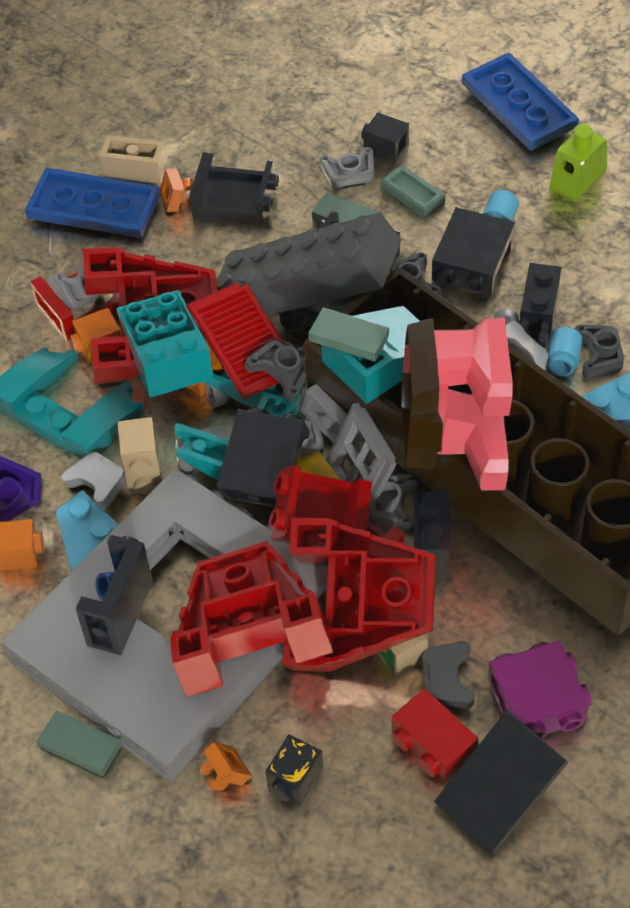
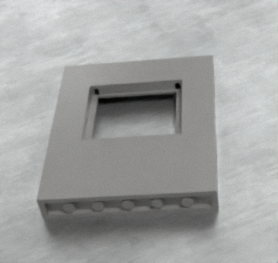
[1,468,328,782]

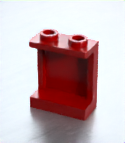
[269,465,372,544]

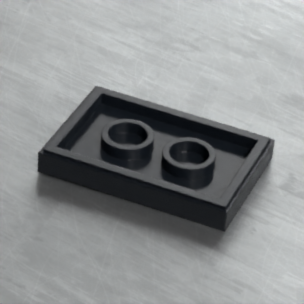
[433,710,569,854]

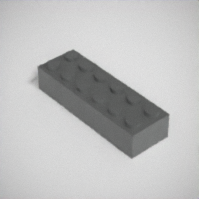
[216,212,402,316]

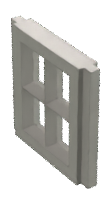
[326,403,396,518]

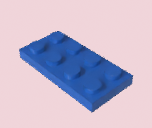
[462,52,579,151]
[25,167,160,238]

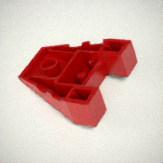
[82,247,218,384]
[282,518,436,672]
[170,541,333,697]

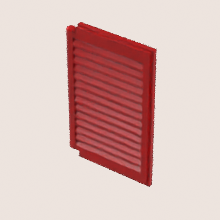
[186,283,285,400]

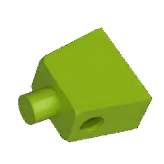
[549,124,607,202]

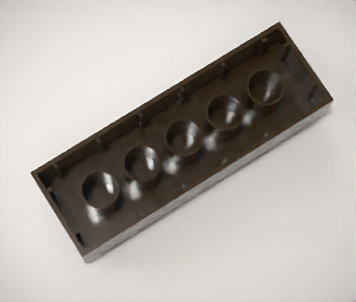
[304,267,630,636]

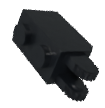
[519,263,562,348]

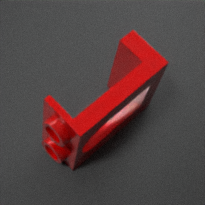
[30,247,119,341]

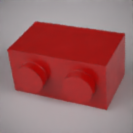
[391,688,479,784]

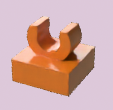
[160,169,193,212]
[199,742,252,791]

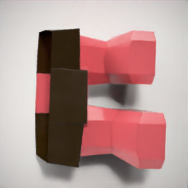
[402,318,513,490]

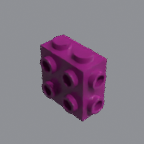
[488,640,592,739]

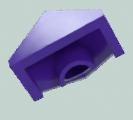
[0,456,41,522]

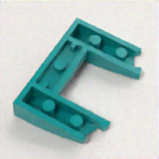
[0,347,144,459]
[174,372,306,480]

